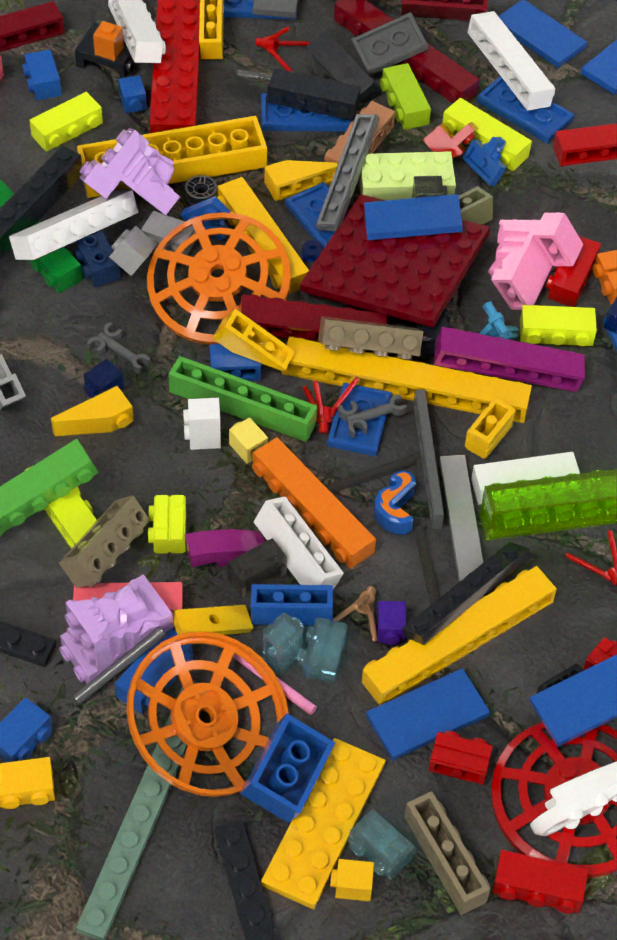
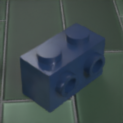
[73,230,121,288]

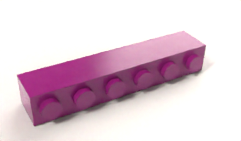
[434,327,585,392]

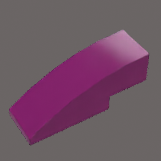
[185,529,269,567]

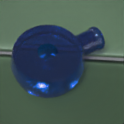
[300,240,323,263]

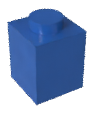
[118,75,147,114]

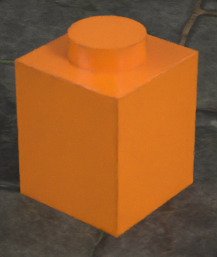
[93,21,124,61]

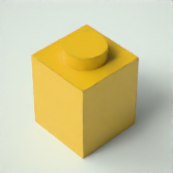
[330,859,374,901]

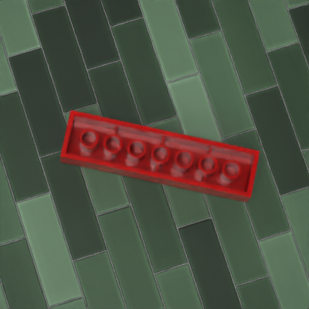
[150,0,200,133]

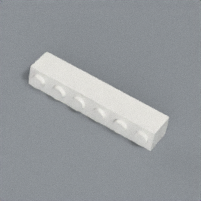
[108,0,165,63]
[467,11,555,111]
[9,190,139,260]

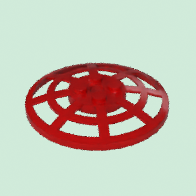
[491,722,617,878]

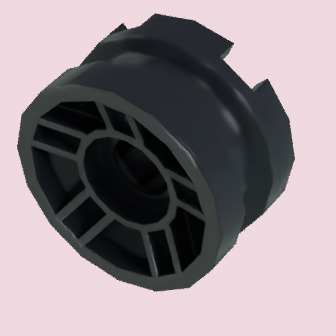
[185,175,217,207]

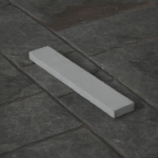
[439,455,483,582]

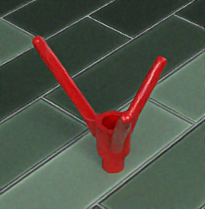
[255,27,310,72]
[302,377,359,434]
[565,530,617,586]

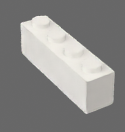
[471,452,581,505]
[254,497,344,589]

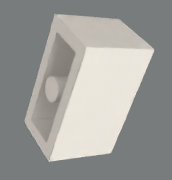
[183,398,221,450]

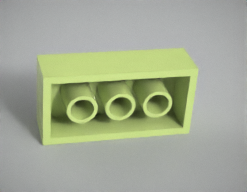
[359,152,456,200]

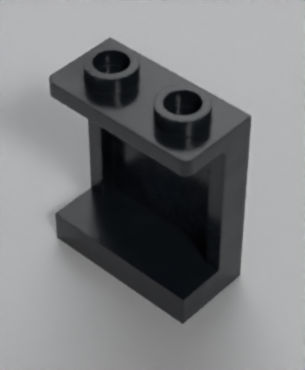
[75,22,136,79]

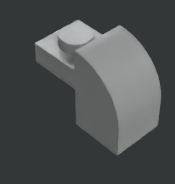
[0,354,26,409]

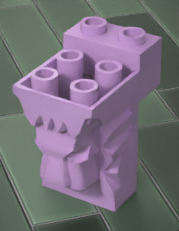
[79,128,180,215]
[59,574,174,684]

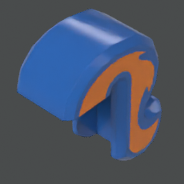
[373,470,416,534]

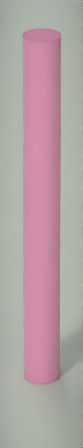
[232,653,317,715]

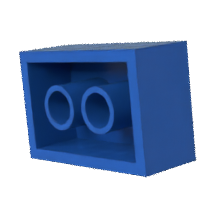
[240,713,336,823]

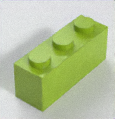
[380,63,431,130]

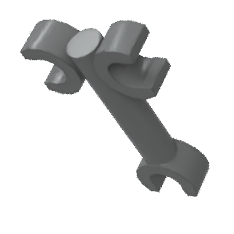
[87,322,150,374]
[338,395,407,438]

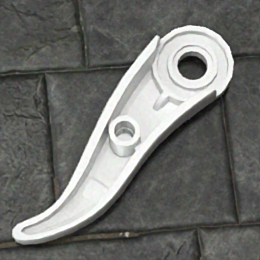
[530,761,617,836]

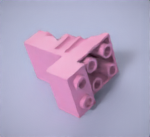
[488,212,583,310]

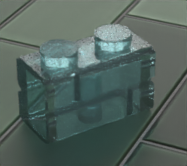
[262,613,304,675]
[299,617,348,683]
[348,809,416,880]

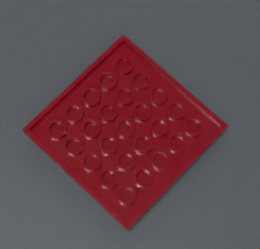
[300,194,490,327]

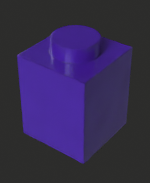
[377,601,406,645]

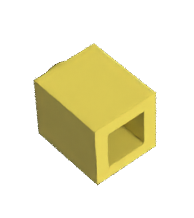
[229,417,268,464]

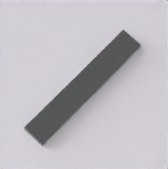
[316,114,380,231]
[413,389,444,529]

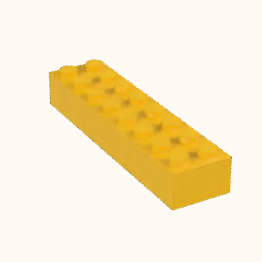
[77,116,267,198]

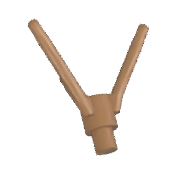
[322,586,377,642]

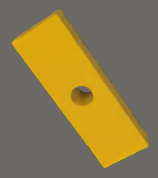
[172,605,253,635]

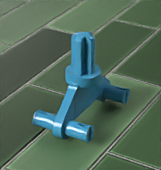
[479,301,519,340]

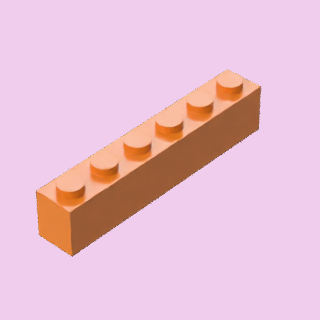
[252,437,376,569]

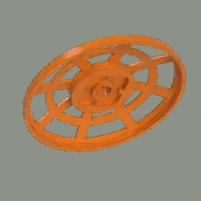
[147,212,291,345]
[126,632,289,797]

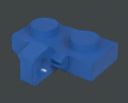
[462,137,506,186]
[181,196,231,241]

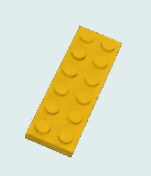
[261,738,386,910]

